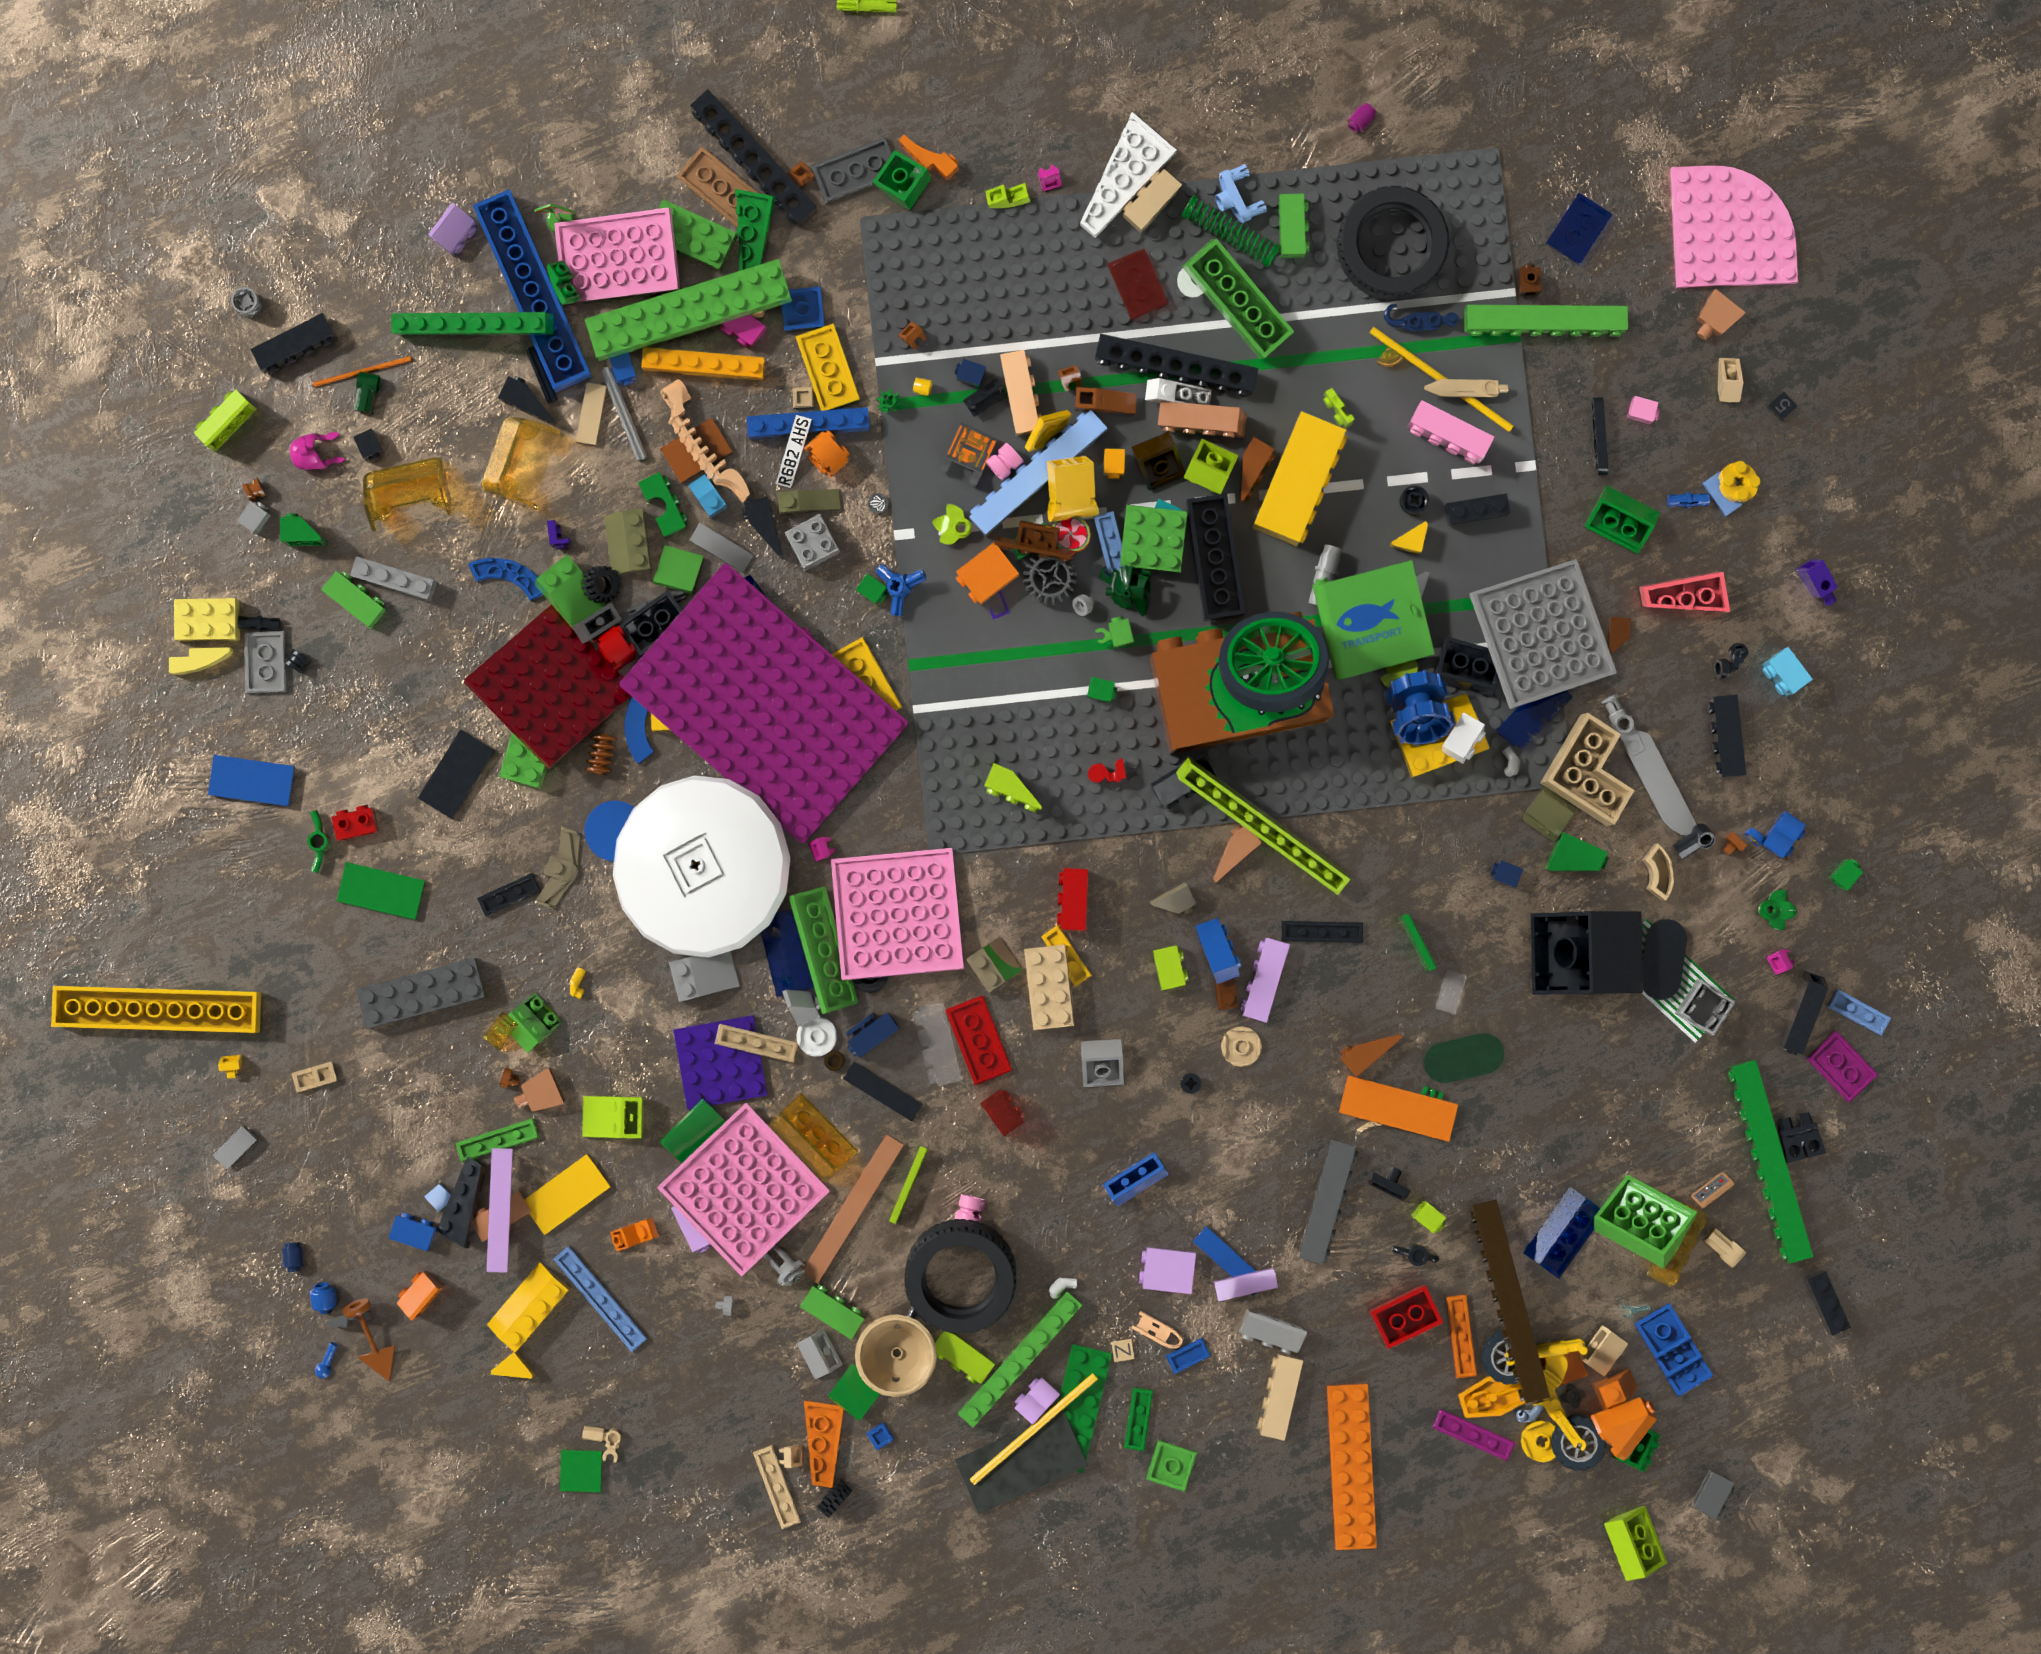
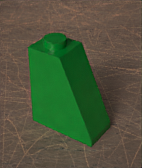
[1544,832,1609,871]

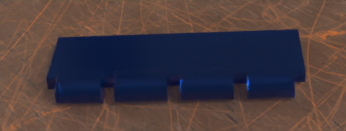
[1496,690,1573,750]

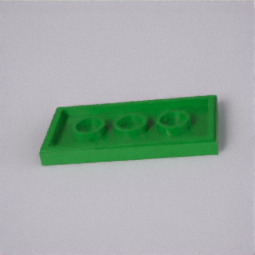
[336,862,426,920]

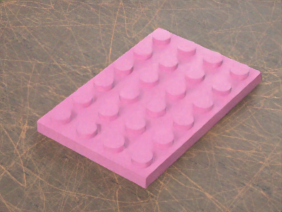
[554,208,680,304]

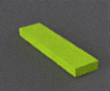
[889,1145,928,1224]

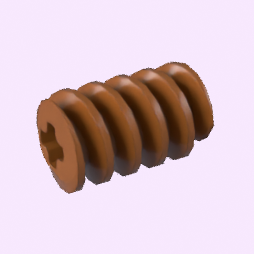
[584,732,617,776]

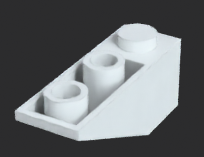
[1145,378,1212,405]

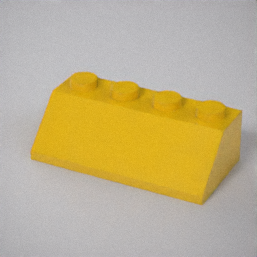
[487,1262,571,1352]

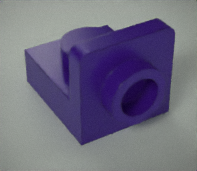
[547,520,571,550]

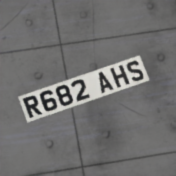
[776,415,812,488]

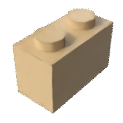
[1579,1325,1628,1377]

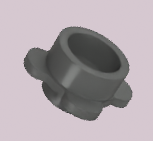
[1561,1384,1586,1409]

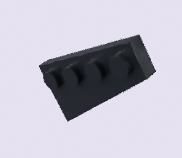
[436,1157,486,1249]

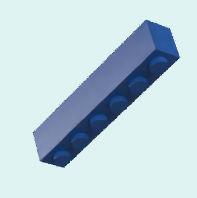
[747,407,870,440]

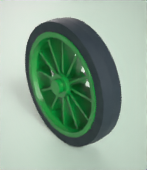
[1219,612,1329,712]

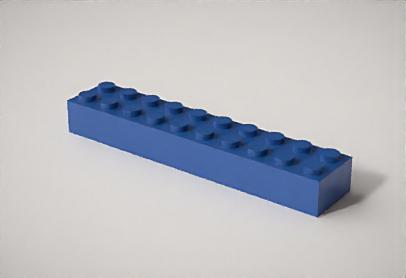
[473,189,593,393]

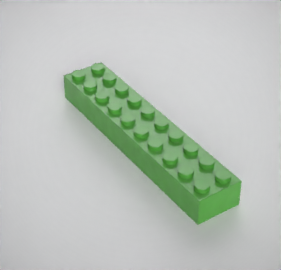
[585,259,792,361]

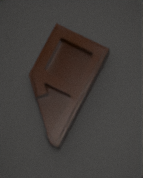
[1608,617,1631,655]

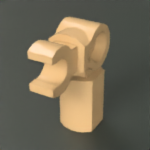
[582,1425,622,1463]

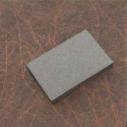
[244,631,287,693]

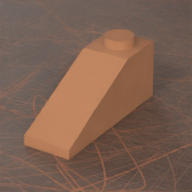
[1213,824,1262,883]

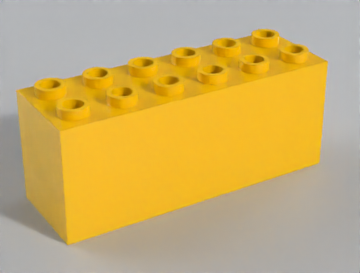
[1252,411,1348,547]

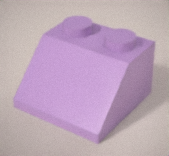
[428,202,477,256]

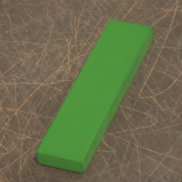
[455,1118,539,1163]

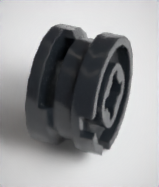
[1399,485,1429,515]

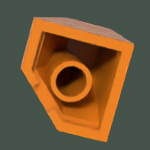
[1592,1368,1638,1411]
[1591,1397,1657,1461]

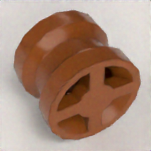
[242,478,266,502]

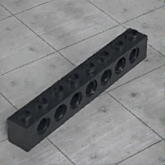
[690,89,818,226]
[1095,333,1258,397]

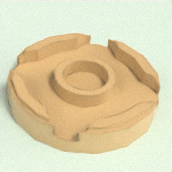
[1221,1026,1262,1067]

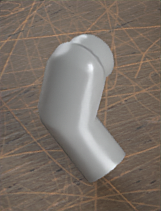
[1502,746,1520,777]

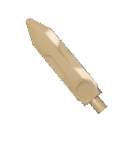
[1424,379,1508,397]

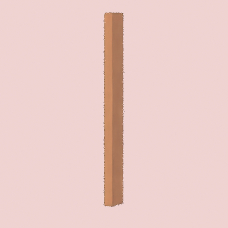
[803,1134,904,1284]

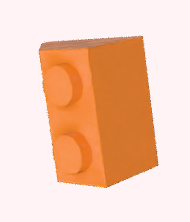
[397,1271,445,1320]

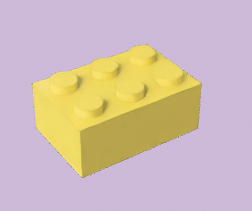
[174,598,240,642]

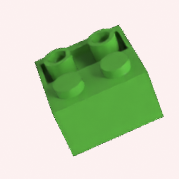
[500,992,563,1053]

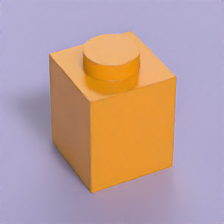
[1103,449,1125,479]

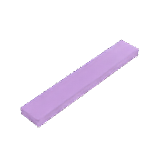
[487,1148,513,1272]

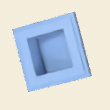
[424,1183,451,1212]

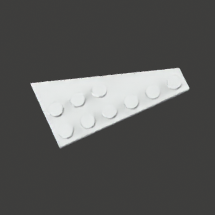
[1080,112,1177,238]

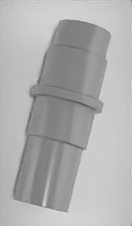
[1308,544,1342,606]

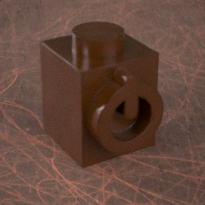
[1517,264,1542,296]

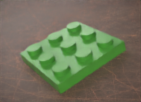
[1120,505,1188,572]

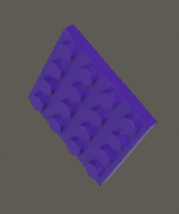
[673,1015,768,1110]

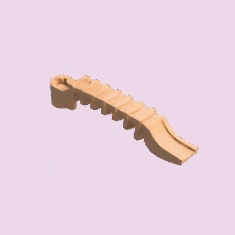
[660,379,750,503]

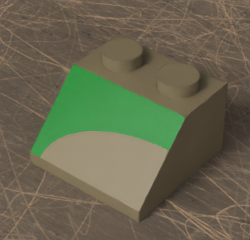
[966,937,1022,993]

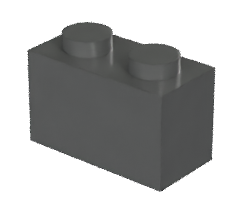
[572,603,622,644]
[1690,1469,1735,1520]

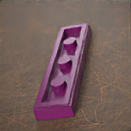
[1432,1409,1515,1461]

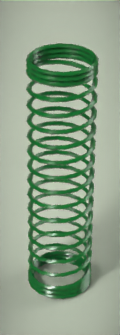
[1182,195,1281,268]

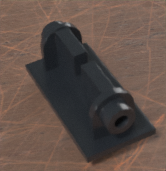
[963,378,1007,417]

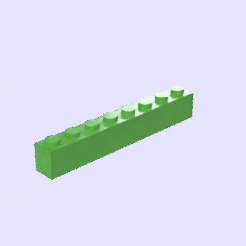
[1464,305,1628,337]
[958,1290,1082,1427]

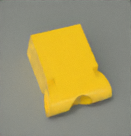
[1047,456,1099,522]

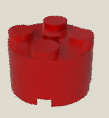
[592,626,637,673]

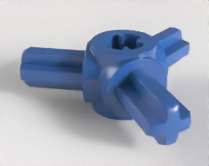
[876,564,927,616]

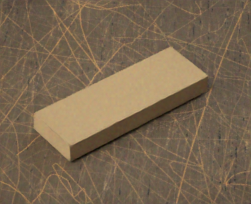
[576,382,607,446]

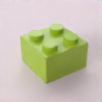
[1184,439,1239,495]

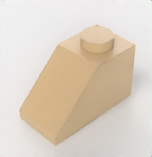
[1718,358,1744,403]

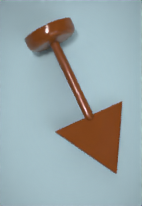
[342,1298,395,1382]

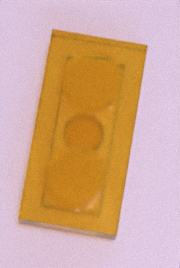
[483,1012,518,1051]

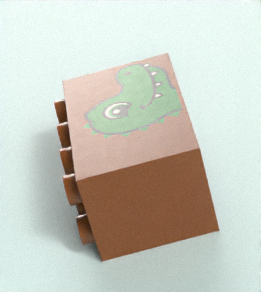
[1150,611,1334,755]

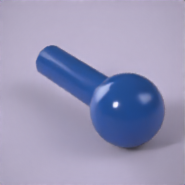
[315,1342,338,1379]

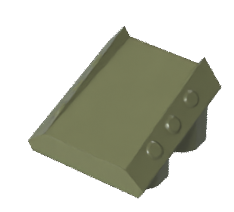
[1522,786,1576,842]

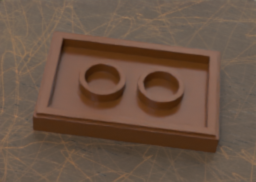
[660,418,733,484]

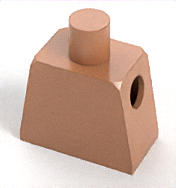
[1697,289,1745,341]
[514,1068,566,1112]

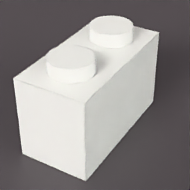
[1442,712,1486,764]

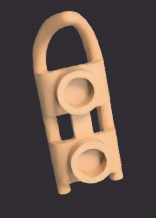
[1132,1311,1183,1349]

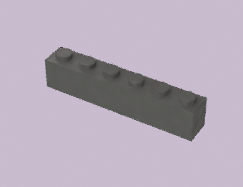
[1298,1139,1358,1265]

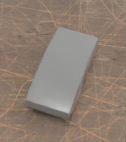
[212,1124,258,1169]

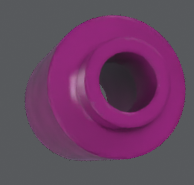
[1347,103,1377,133]

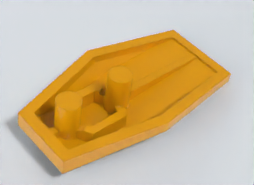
[1458,1376,1525,1418]

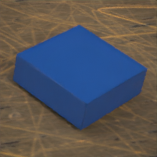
[866,1422,894,1450]

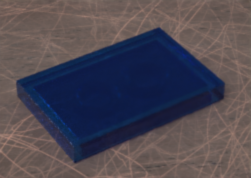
[1545,193,1613,265]

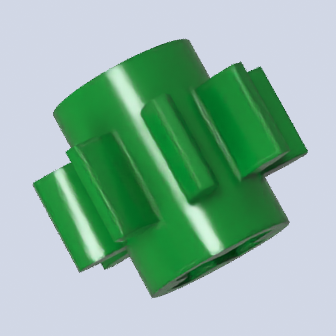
[876,388,901,414]

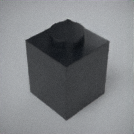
[353,429,385,462]

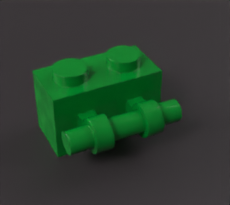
[1612,1429,1661,1473]

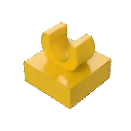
[218,1055,243,1079]

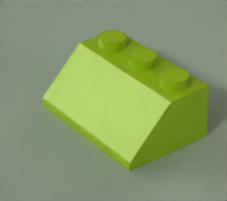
[194,389,257,452]
[1604,1506,1667,1581]

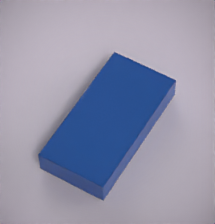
[1165,1337,1211,1374]

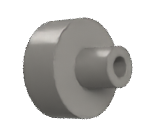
[1072,594,1094,616]
[716,1295,733,1316]

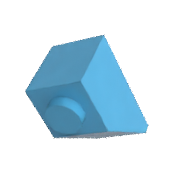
[688,474,728,519]

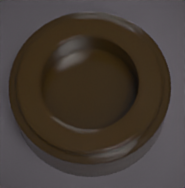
[824,1051,845,1071]

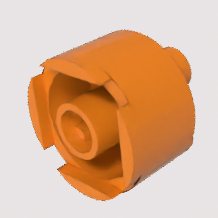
[803,431,850,478]

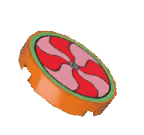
[1052,516,1091,553]

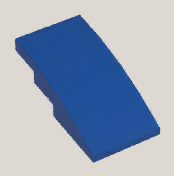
[1635,1303,1713,1397]

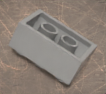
[1239,1308,1307,1355]

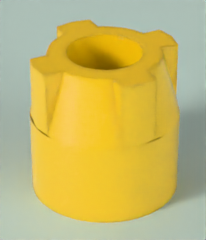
[913,377,932,396]

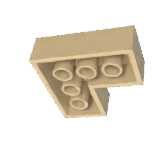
[1540,713,1635,826]

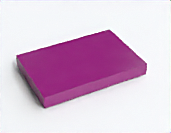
[1806,1031,1878,1103]

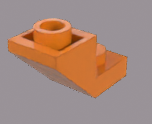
[610,1218,659,1251]

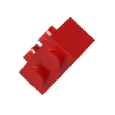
[331,805,379,841]

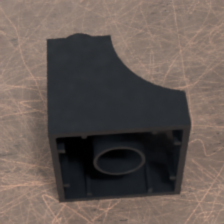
[1531,911,1644,995]

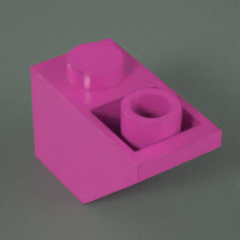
[720,315,767,348]

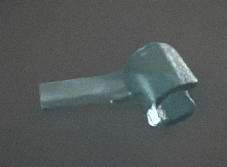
[1621,1305,1650,1318]

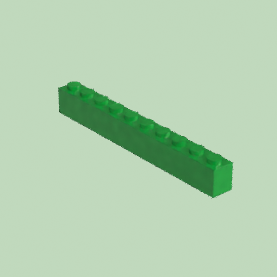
[1728,1060,1813,1264]

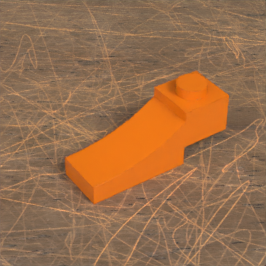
[899,135,958,181]

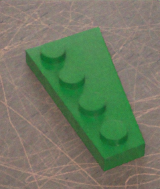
[735,189,775,271]

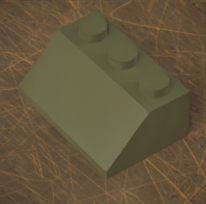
[604,508,652,576]

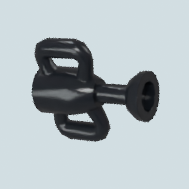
[1390,1243,1439,1266]

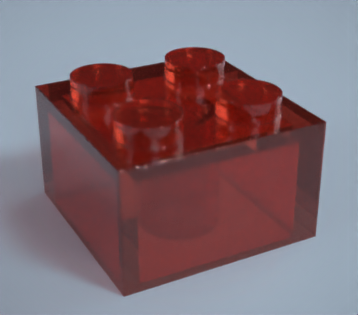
[980,1088,1025,1136]

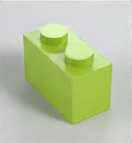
[1153,945,1189,990]
[1411,1200,1446,1234]

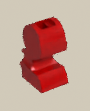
[1088,758,1126,783]

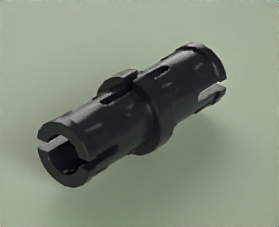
[238,615,281,631]

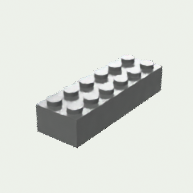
[356,958,488,1029]

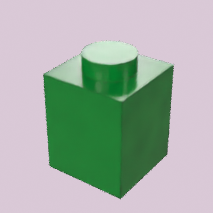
[855,573,888,605]
[1087,677,1118,703]
[1829,859,1863,891]

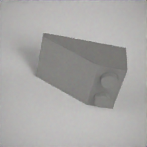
[669,951,740,1002]

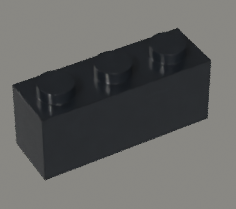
[1444,493,1510,526]
[1803,1270,1851,1336]

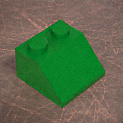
[872,150,932,211]
[280,513,328,546]

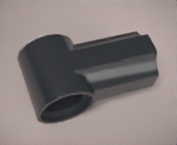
[1673,823,1715,860]

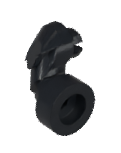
[1714,643,1749,679]

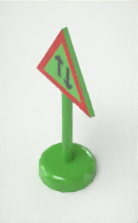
[534,203,575,233]

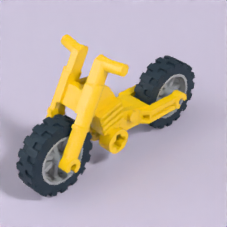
[1482,1329,1607,1471]

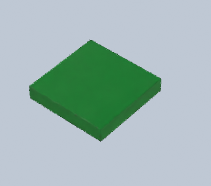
[827,1364,880,1421]
[560,1449,603,1492]

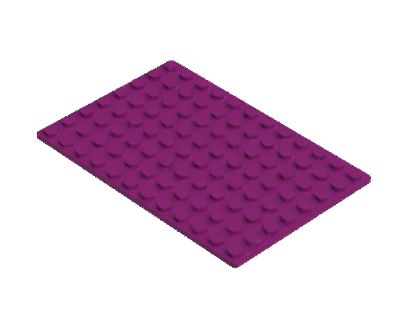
[620,563,908,843]

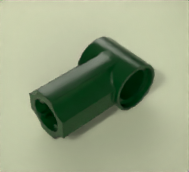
[353,371,381,414]

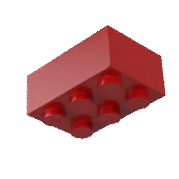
[1057,868,1088,931]
[1368,1284,1443,1349]

